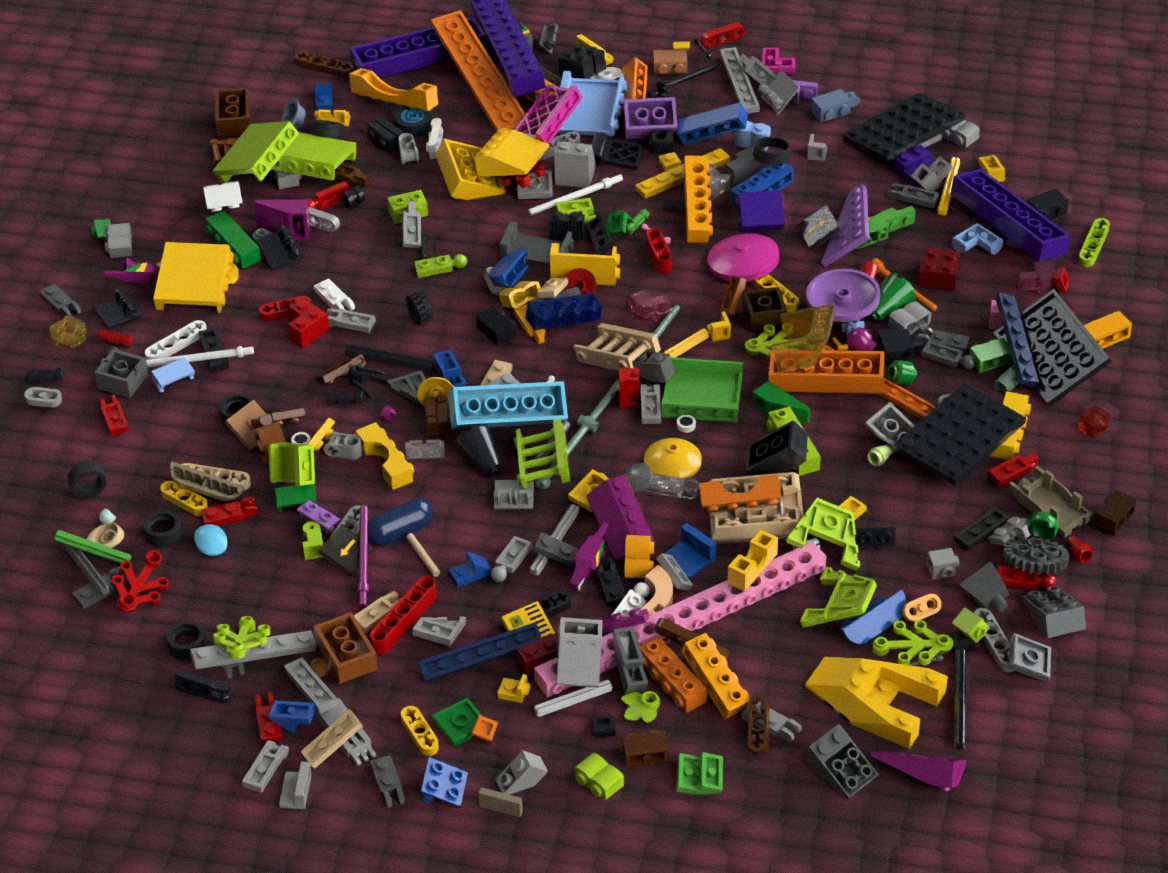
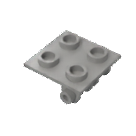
[759,70,800,114]
[494,480,534,509]

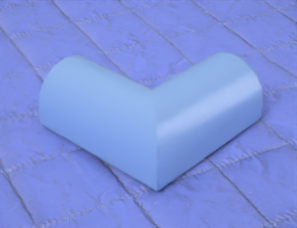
[952,223,1003,255]

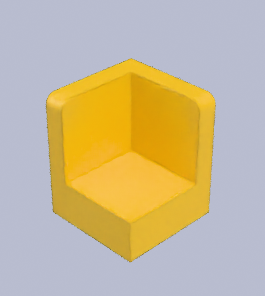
[707,311,731,342]

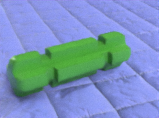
[626,209,650,235]

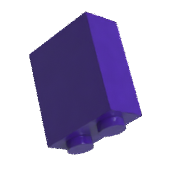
[735,190,785,232]

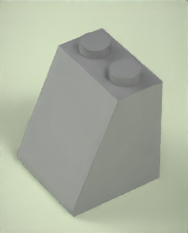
[554,141,596,188]

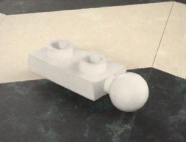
[612,582,650,615]

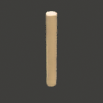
[406,533,440,577]

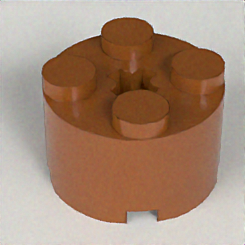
[253,422,286,466]

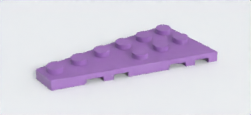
[821,184,869,267]

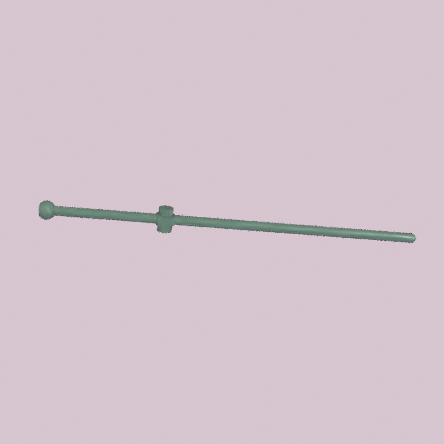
[536,305,680,489]

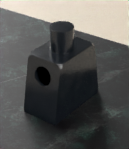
[877,329,923,367]

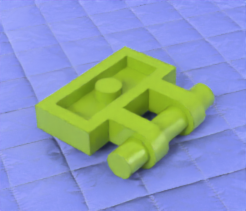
[556,198,596,225]

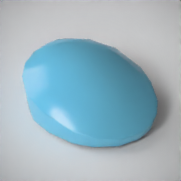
[194,524,227,556]

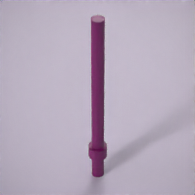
[357,505,369,608]

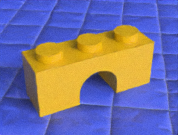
[728,530,778,591]

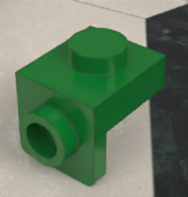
[90,219,111,240]

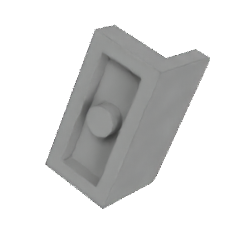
[279,761,312,809]

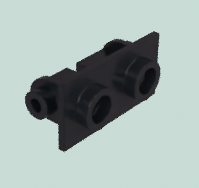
[855,526,895,547]

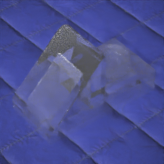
[708,164,730,199]

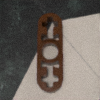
[748,693,770,755]

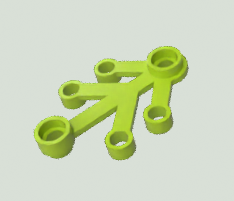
[745,323,816,358]
[213,616,270,659]
[872,620,953,665]

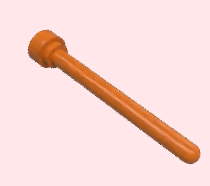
[871,258,937,311]

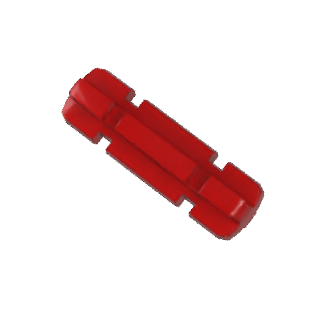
[98,329,133,347]

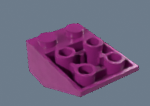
[254,199,311,240]

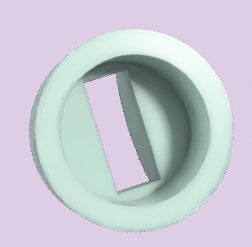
[99,508,117,524]

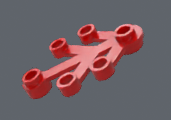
[500,161,546,188]
[111,550,169,612]

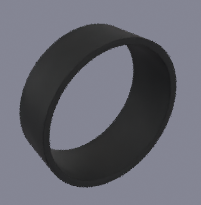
[753,136,791,165]

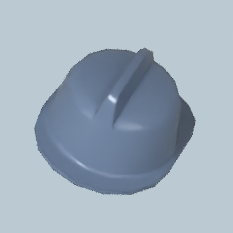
[280,98,305,129]

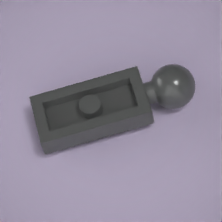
[921,340,976,370]

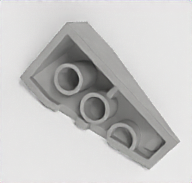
[865,402,915,445]

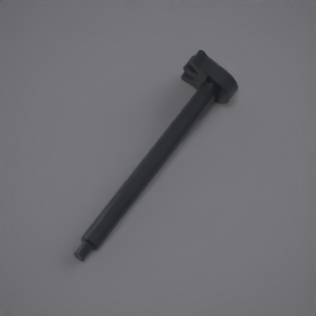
[656,64,718,96]

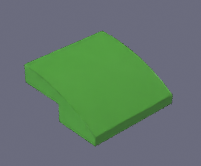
[676,752,723,794]

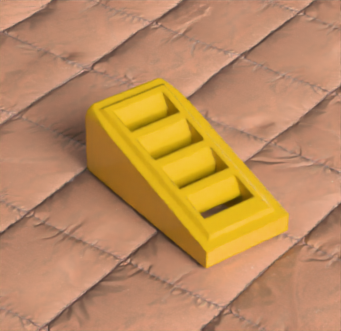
[978,155,1005,182]

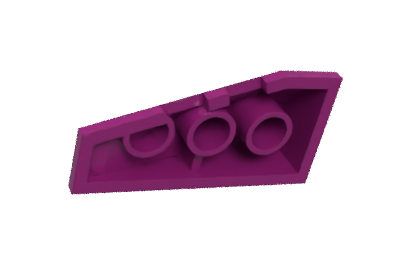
[871,751,966,791]

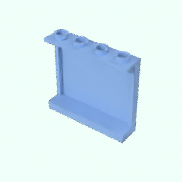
[557,71,627,136]

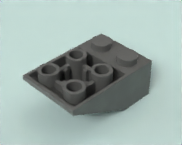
[1021,586,1086,638]
[800,724,879,799]

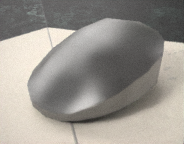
[624,463,653,494]

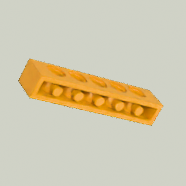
[684,156,713,243]

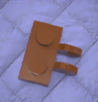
[718,275,747,314]

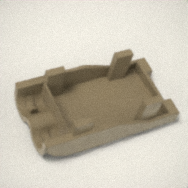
[1009,466,1093,538]

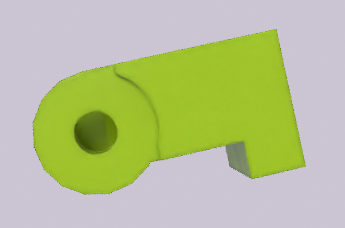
[303,521,325,560]

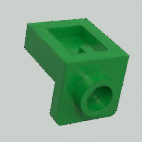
[608,210,632,236]

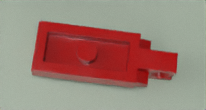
[987,453,1039,487]

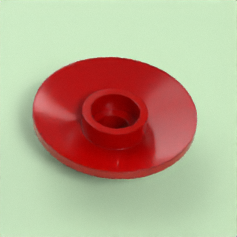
[562,268,597,302]

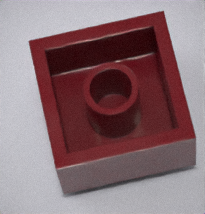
[918,247,961,291]

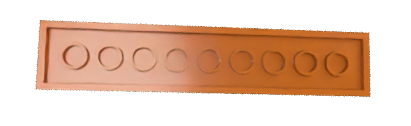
[431,10,528,132]

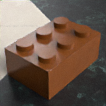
[314,612,378,684]

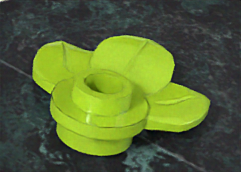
[621,691,660,723]

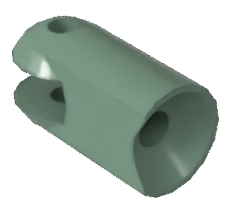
[993,366,1019,395]

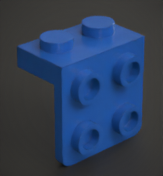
[664,523,716,579]

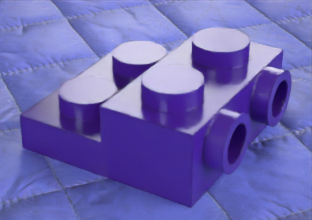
[893,145,934,186]

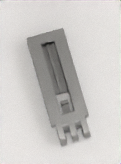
[316,699,376,766]

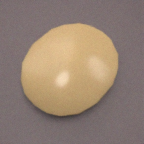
[87,523,124,548]

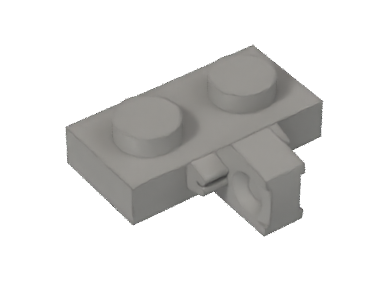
[988,517,1031,546]

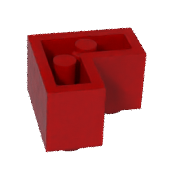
[288,298,329,348]

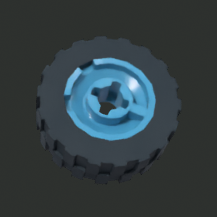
[394,106,432,138]

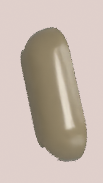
[170,461,244,501]

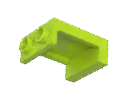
[268,442,315,486]

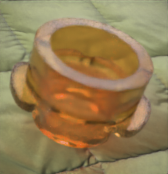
[310,658,330,677]

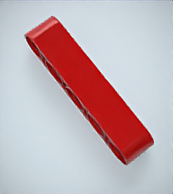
[370,576,437,655]

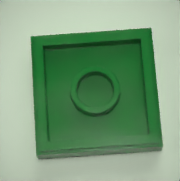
[431,697,482,747]

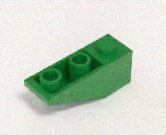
[753,381,810,424]

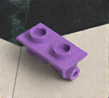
[297,500,340,534]

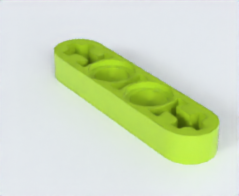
[1078,218,1110,267]

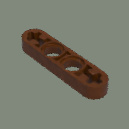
[294,51,353,78]
[654,618,731,662]

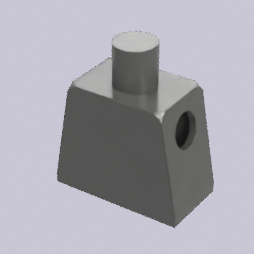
[960,561,1009,612]

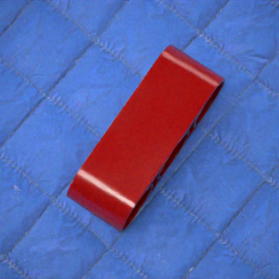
[646,228,672,275]

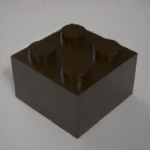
[742,287,787,332]

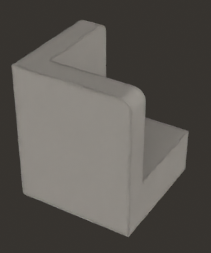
[807,134,827,161]

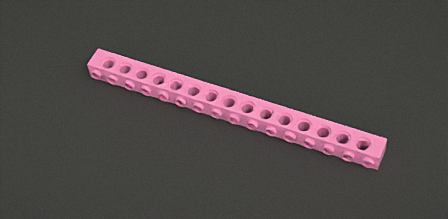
[534,541,826,698]

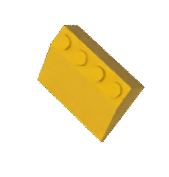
[474,128,549,176]
[435,139,506,200]

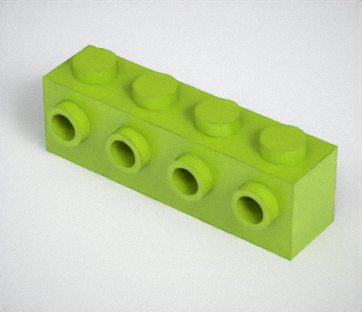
[766,406,821,476]

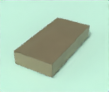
[479,787,523,817]

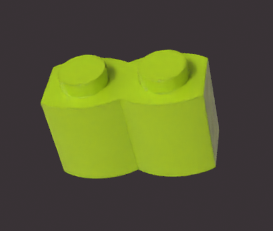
[575,753,624,800]

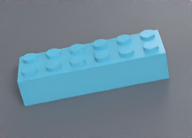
[448,381,568,430]

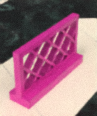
[515,85,582,144]

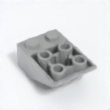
[557,617,602,687]

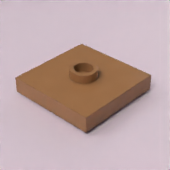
[225,400,266,451]

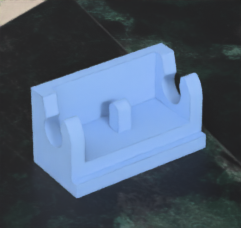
[152,357,195,393]

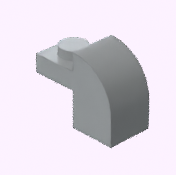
[911,156,953,191]

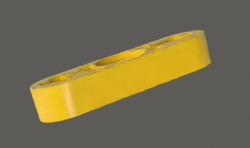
[160,481,208,516]
[401,706,439,756]

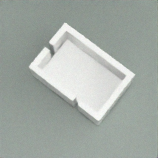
[203,181,243,212]

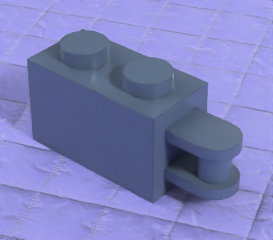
[811,89,861,122]

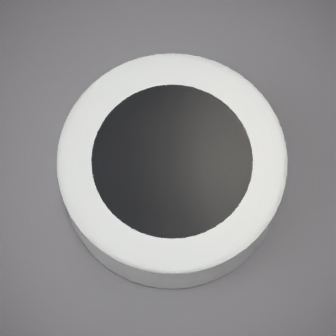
[677,415,696,433]
[291,432,311,444]

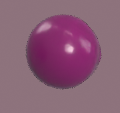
[847,327,878,351]

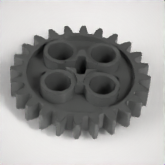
[1003,536,1069,574]

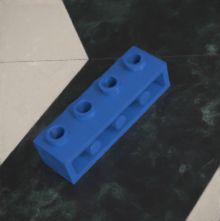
[677,102,748,145]
[730,163,794,207]

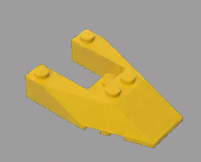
[805,657,948,749]

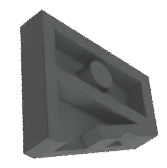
[387,370,426,405]

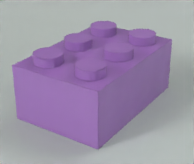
[623,97,677,139]

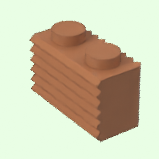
[653,49,687,74]

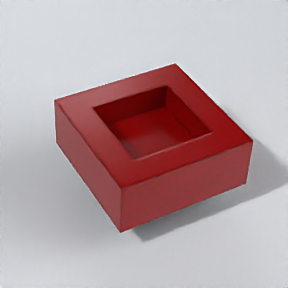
[1053,267,1070,293]

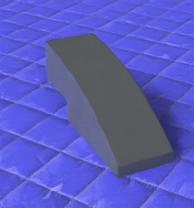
[725,145,765,184]
[613,627,648,695]

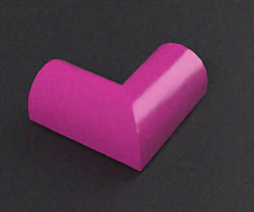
[762,48,795,75]

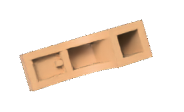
[641,565,673,615]

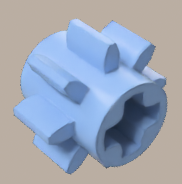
[842,319,864,336]

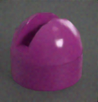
[380,405,396,422]

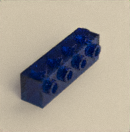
[525,293,603,331]

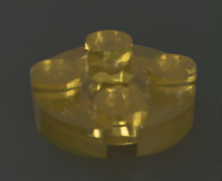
[49,315,87,348]

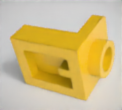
[498,674,530,703]

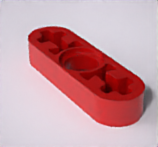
[700,22,745,48]
[259,296,311,321]

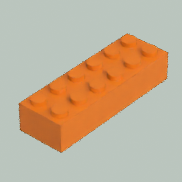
[769,349,884,394]

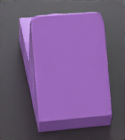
[790,80,818,106]

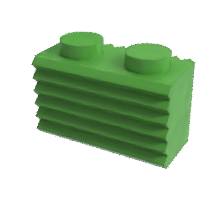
[969,338,1013,374]

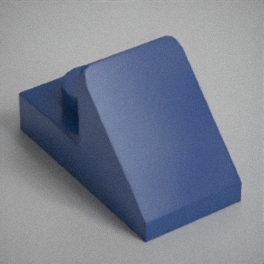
[314,83,333,111]
[449,552,492,588]
[268,700,316,733]

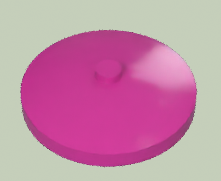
[707,234,780,281]

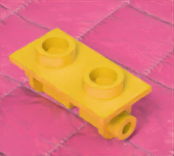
[315,109,351,127]

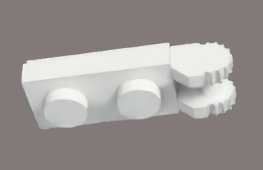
[426,118,443,159]
[314,279,355,311]

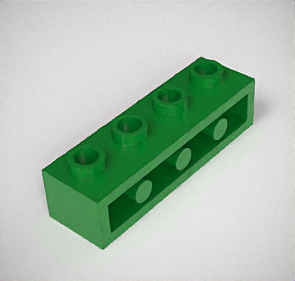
[205,210,261,269]

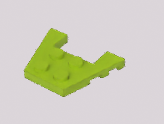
[785,498,860,571]
[800,567,877,627]

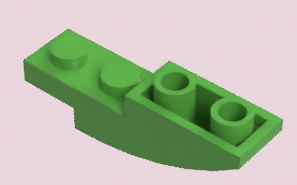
[857,206,915,249]

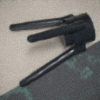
[350,364,388,398]

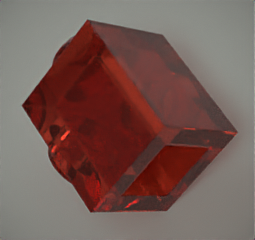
[1078,405,1110,439]

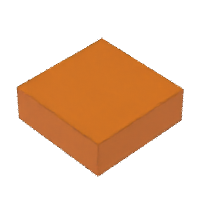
[470,715,498,743]

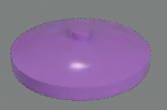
[806,269,880,322]

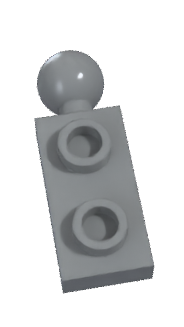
[491,536,532,582]

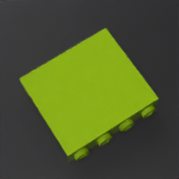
[213,121,299,183]
[271,132,356,181]

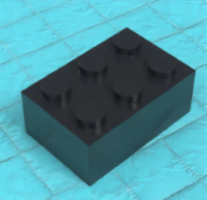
[745,420,808,476]

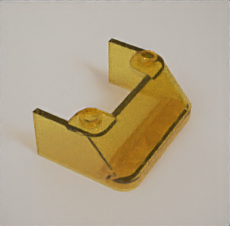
[771,305,836,373]

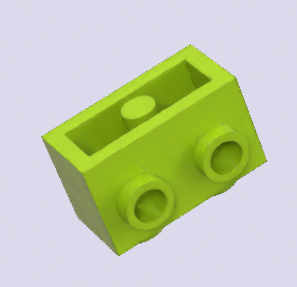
[387,190,428,224]

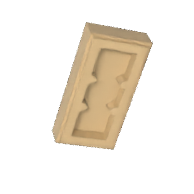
[537,278,568,298]

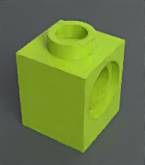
[952,607,990,643]

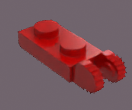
[99,394,129,436]
[201,497,258,526]
[255,692,283,744]

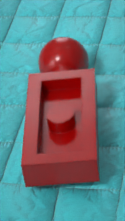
[308,181,349,211]
[997,566,1056,590]

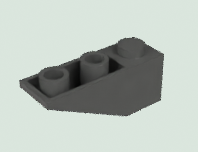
[624,350,675,383]

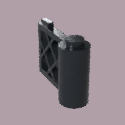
[591,132,643,171]

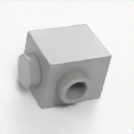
[927,548,959,580]

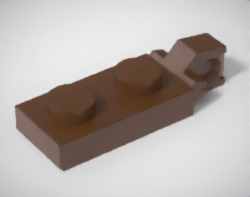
[334,163,369,187]
[315,354,366,385]

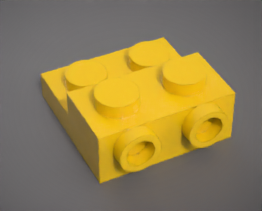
[568,469,609,513]

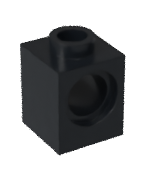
[648,129,673,154]

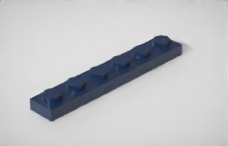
[995,293,1039,387]
[418,622,542,683]

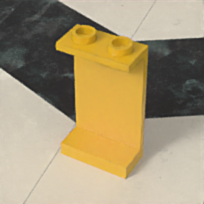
[550,243,620,286]

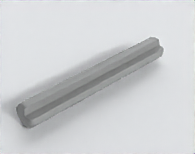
[534,679,612,717]

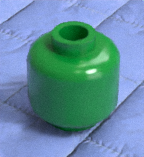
[887,360,917,385]

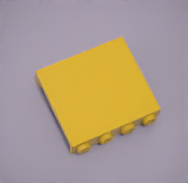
[153,242,234,313]

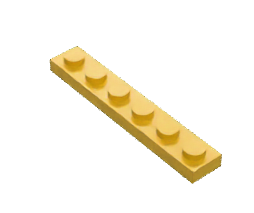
[635,148,730,199]

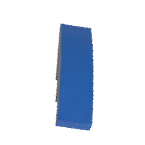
[433,350,467,387]

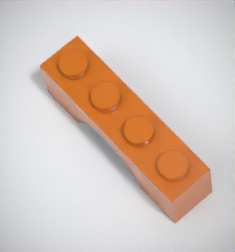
[699,474,782,513]

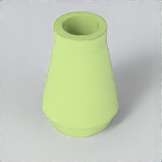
[867,443,894,466]

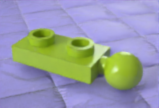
[414,254,467,278]

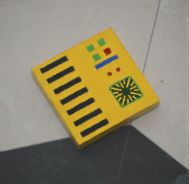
[501,601,555,638]

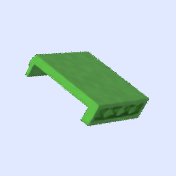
[661,357,743,423]

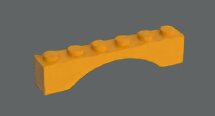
[349,68,438,111]

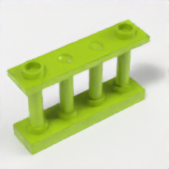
[514,419,570,490]

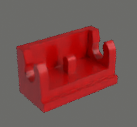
[618,368,640,409]

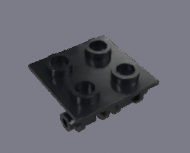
[256,225,304,270]
[94,289,143,329]

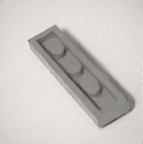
[284,658,339,714]

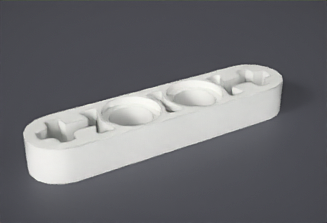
[145,320,207,360]

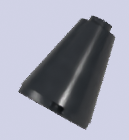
[455,423,501,478]

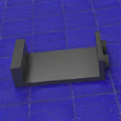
[500,221,574,266]

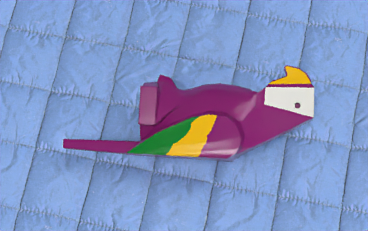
[104,258,162,285]
[570,523,608,591]

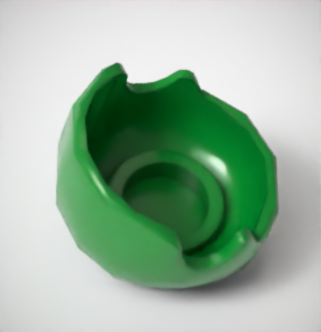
[1027,511,1058,540]

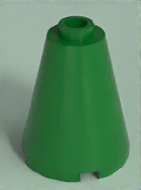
[868,273,916,322]

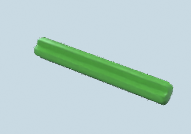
[54,530,131,564]

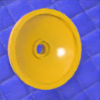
[644,438,702,481]

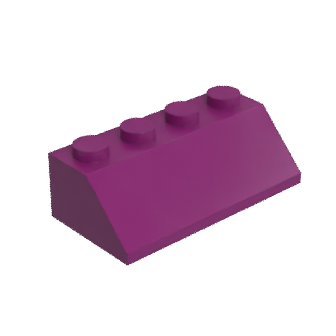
[586,475,655,563]

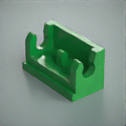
[275,484,317,513]

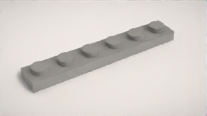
[720,47,760,114]
[190,630,317,669]

